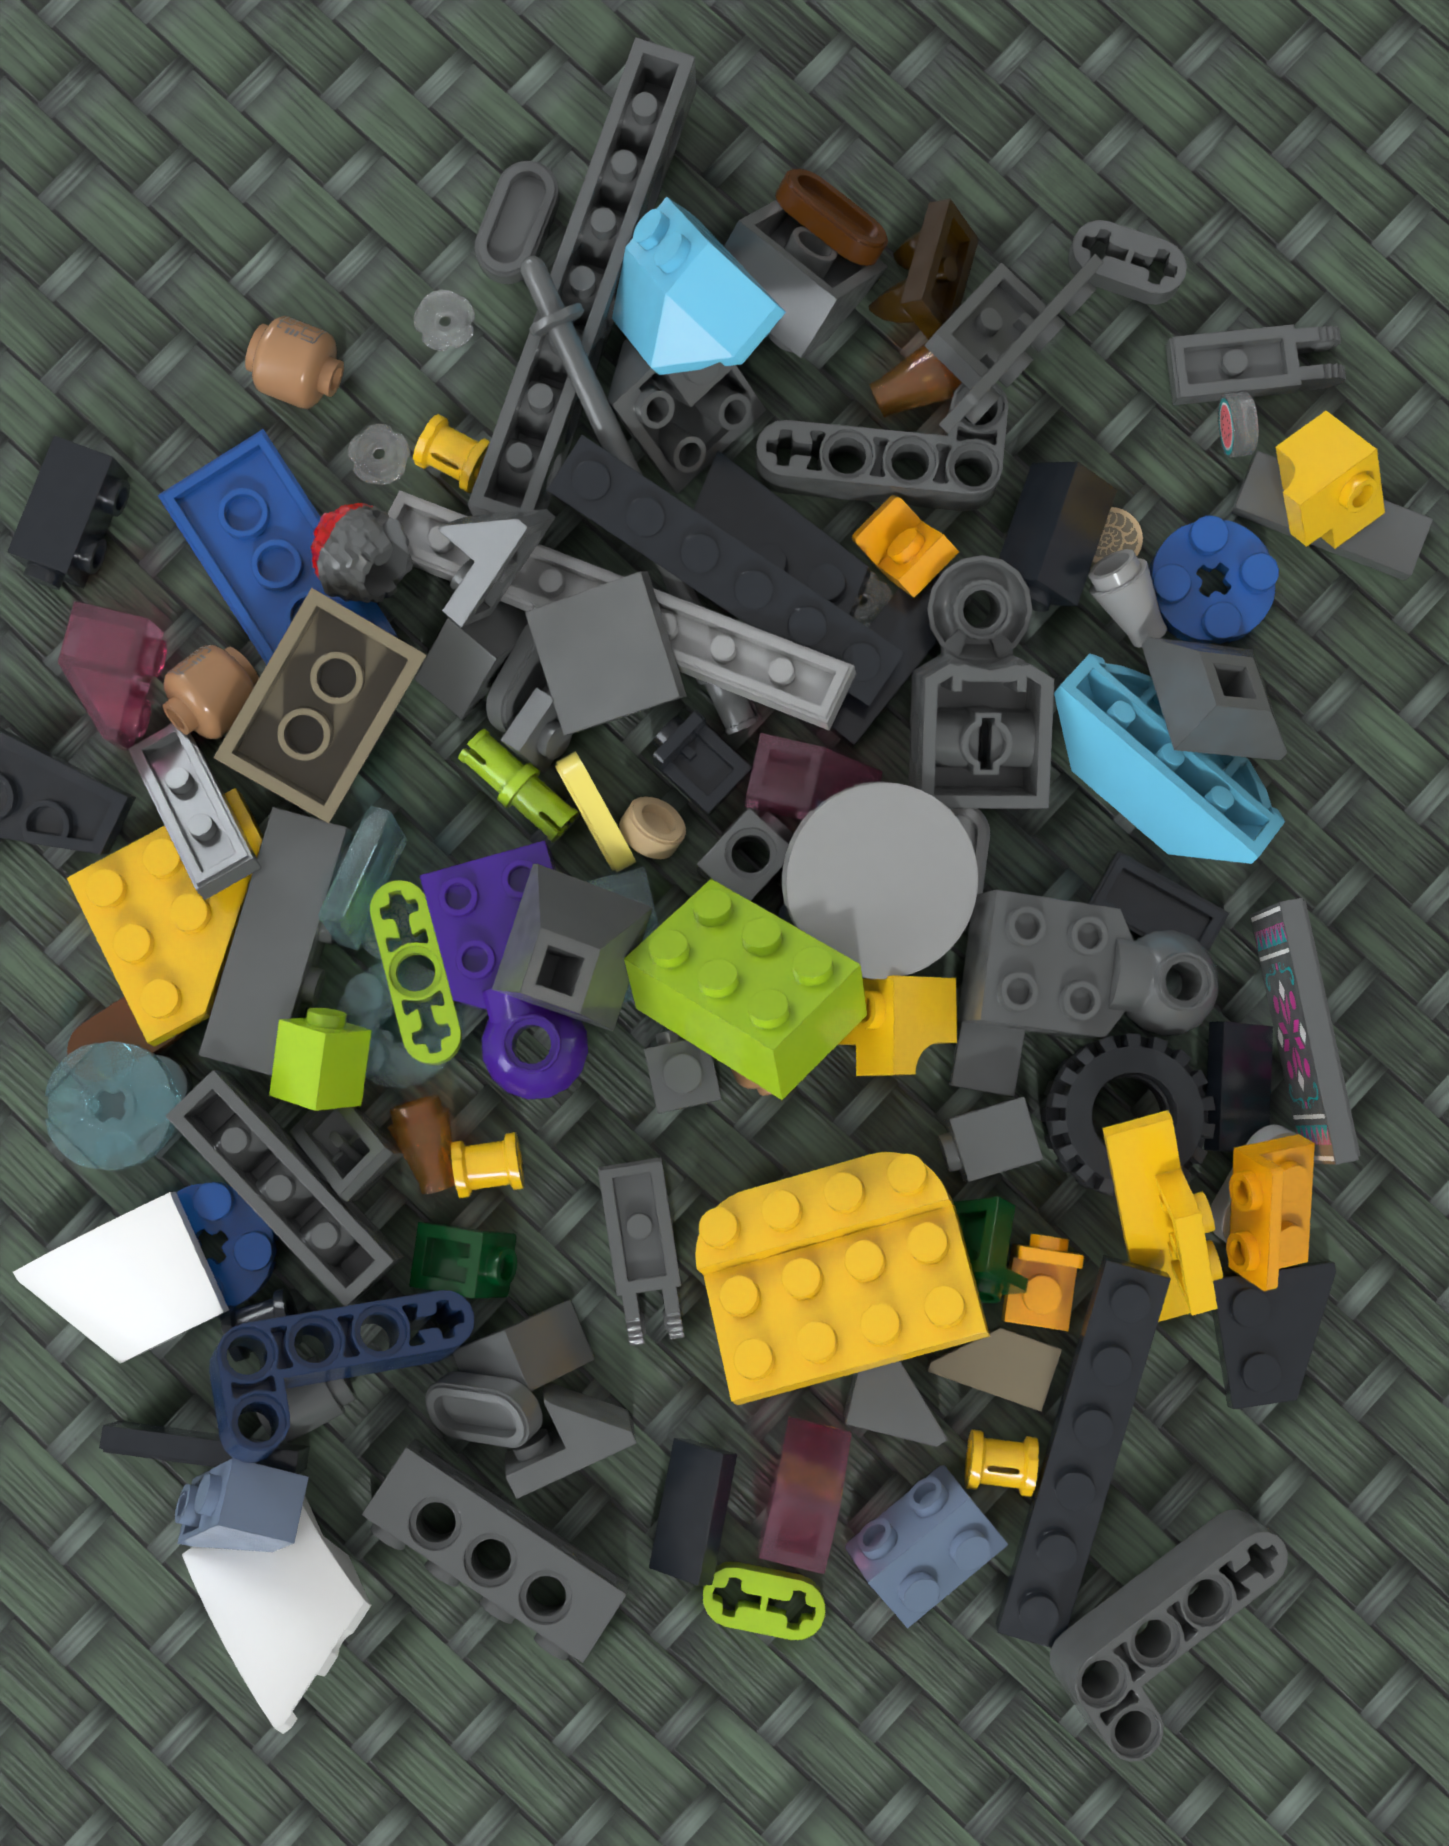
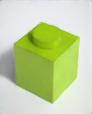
[269,1008,372,1111]

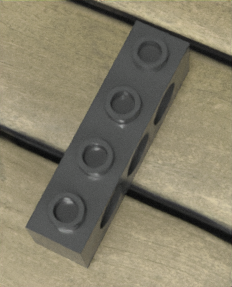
[165,1070,405,1306]
[362,1439,629,1663]

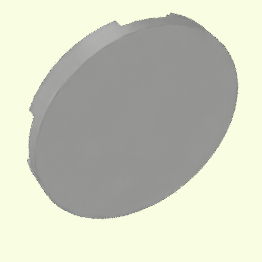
[782,782,978,979]

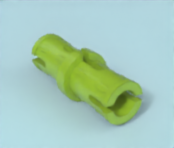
[458,729,579,842]

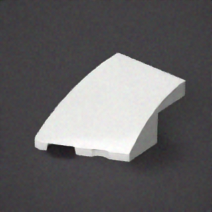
[13,1192,229,1364]
[182,1496,371,1734]

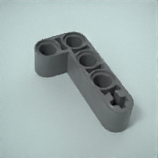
[755,383,1008,511]
[1050,1509,1288,1762]

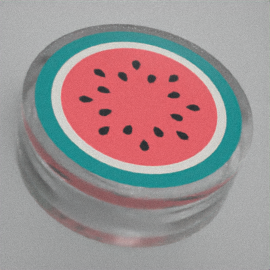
[1218,392,1259,458]

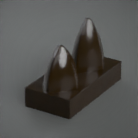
[868,198,979,340]

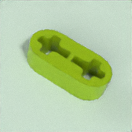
[703,1562,825,1640]

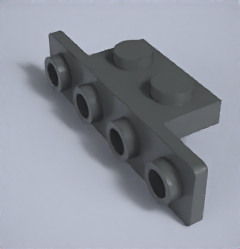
[924,254,1104,433]

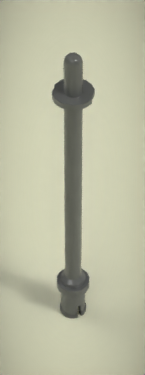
[520,256,763,735]

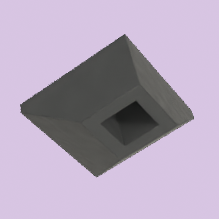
[607,338,766,494]
[1141,637,1287,760]
[492,864,653,1031]

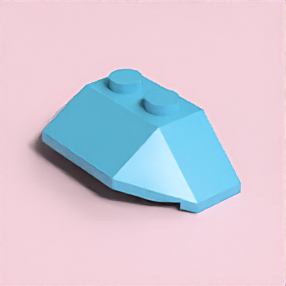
[612,197,786,375]
[1054,653,1285,864]

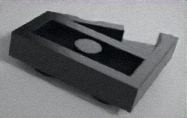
[1212,1261,1336,1409]

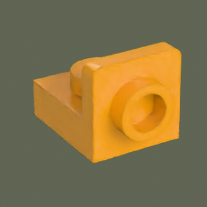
[852,495,959,597]
[1001,1234,1084,1331]

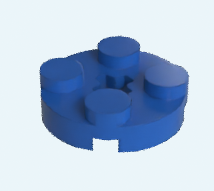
[1149,516,1279,644]
[176,1182,278,1306]

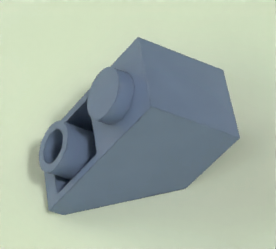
[175,1458,309,1552]

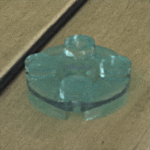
[337,960,465,1088]
[45,1041,181,1171]

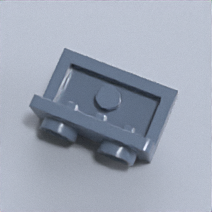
[845,1465,1008,1628]

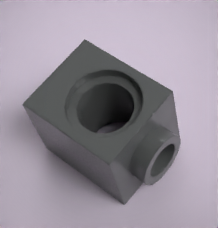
[697,808,793,903]
[938,1097,1043,1182]

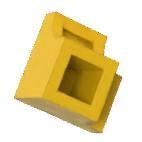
[1275,411,1385,549]
[838,975,957,1076]

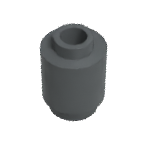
[256,1355,357,1443]

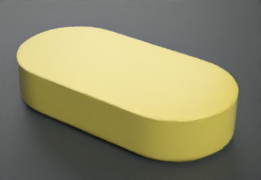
[555,751,636,873]

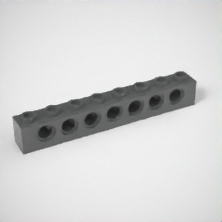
[468,37,696,516]

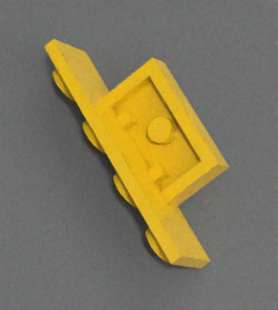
[1102,1110,1223,1322]

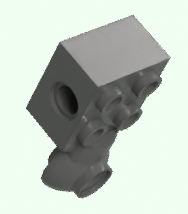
[908,555,1054,809]
[958,890,1219,1039]

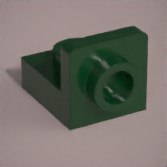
[954,1196,1028,1303]
[409,1222,517,1298]

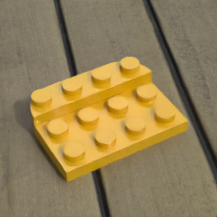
[695,1152,990,1405]

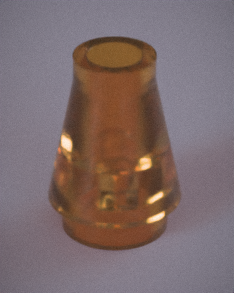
[869,341,962,418]
[388,1094,455,1194]

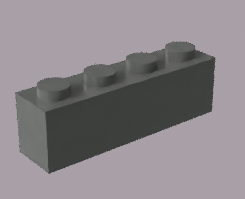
[199,807,361,1076]

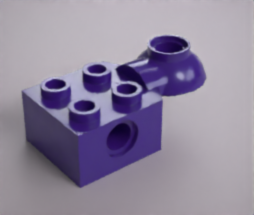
[420,840,588,1100]

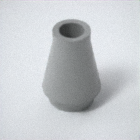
[1088,549,1167,647]

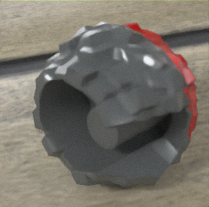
[310,503,413,603]

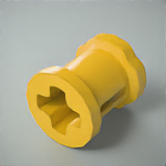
[413,414,490,494]
[451,1132,525,1199]
[965,1429,1039,1497]

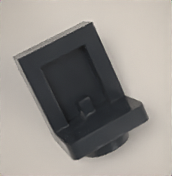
[652,710,752,817]

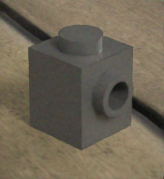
[644,1030,722,1114]

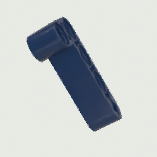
[209,1290,474,1463]

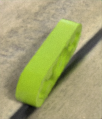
[370,880,462,1065]

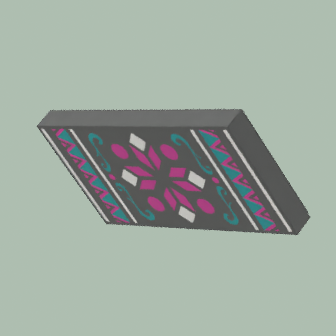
[1250,898,1361,1165]

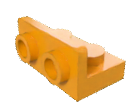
[1226,1134,1315,1291]

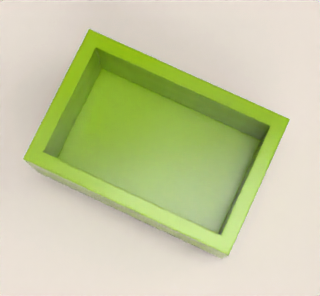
[624,879,867,1100]

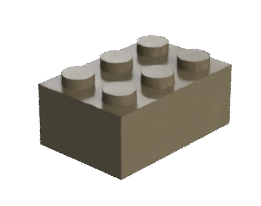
[214,588,427,824]

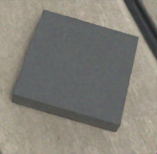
[525,571,687,736]

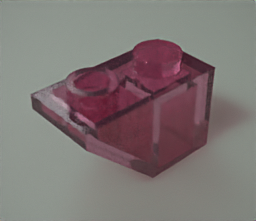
[58,601,167,751]
[745,733,883,820]
[758,1416,852,1574]

